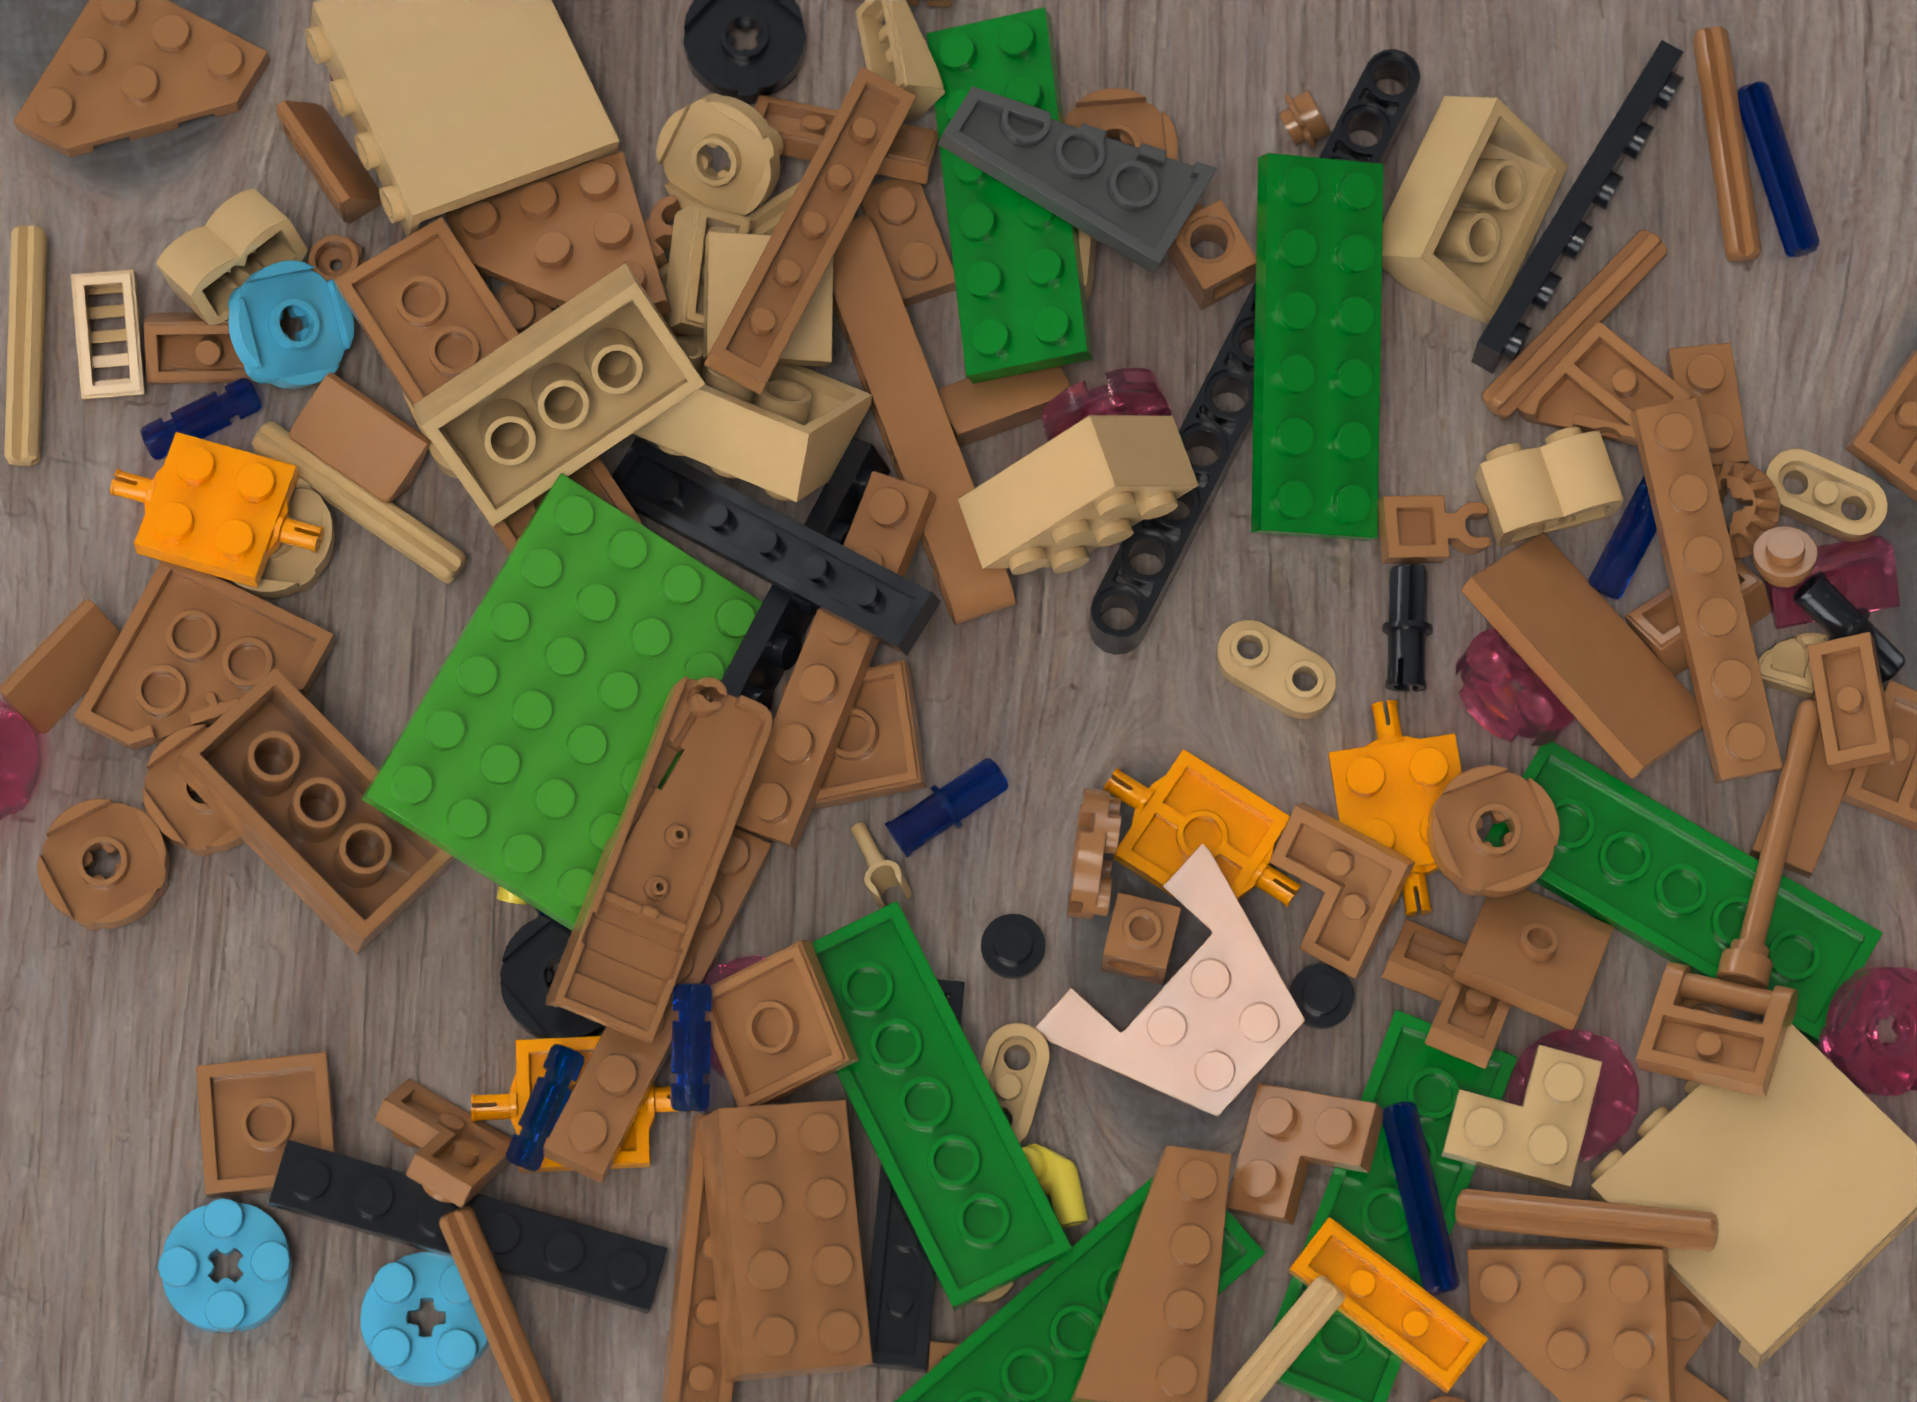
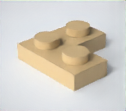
[1441,1045,1602,1191]

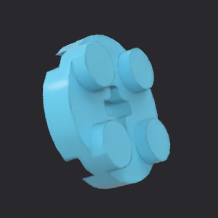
[228,260,354,389]
[158,1198,293,1333]
[360,1252,489,1387]

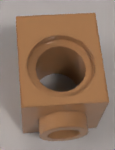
[1167,199,1256,310]
[1101,892,1181,985]

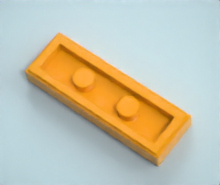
[1288,1217,1488,1393]

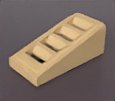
[855,0,945,121]
[71,269,146,400]

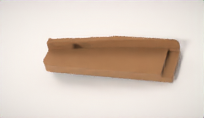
[545,676,773,1044]

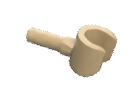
[851,822,912,909]

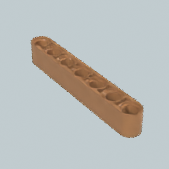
[833,214,1016,626]

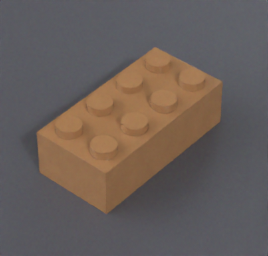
[176,667,454,955]
[699,1100,872,1382]

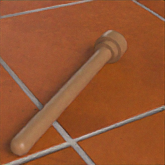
[1716,700,1820,989]

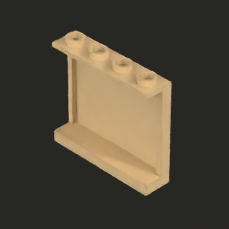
[304,0,620,237]
[1589,1019,1917,1370]

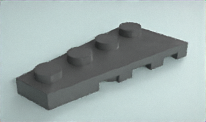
[938,86,1217,274]

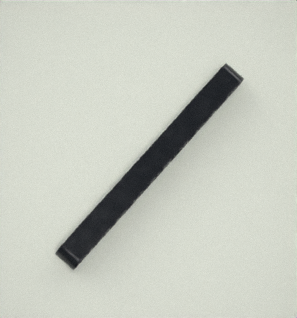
[1089,49,1420,655]

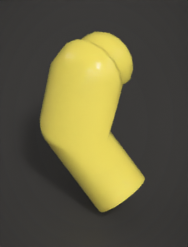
[1021,1144,1089,1229]

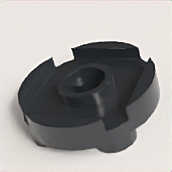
[683,0,807,105]
[500,915,606,1039]

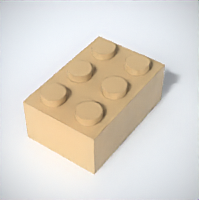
[958,415,1199,575]

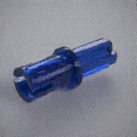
[884,758,1008,858]

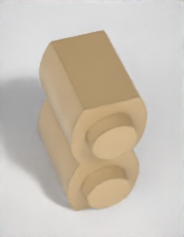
[156,189,308,326]
[1474,427,1624,547]

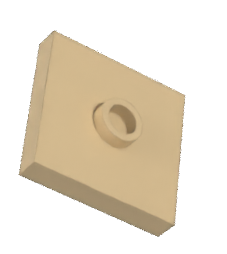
[703,231,833,367]

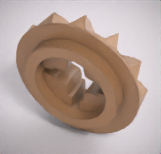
[1713,459,1780,560]

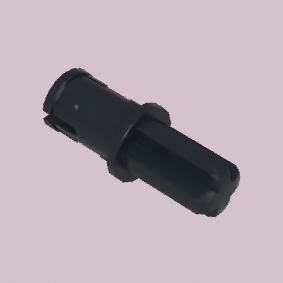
[1382,563,1433,692]
[1793,571,1906,683]

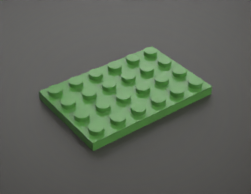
[361,473,763,930]

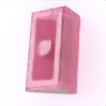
[1763,536,1900,629]

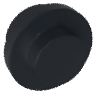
[981,914,1045,979]
[1289,964,1354,1029]

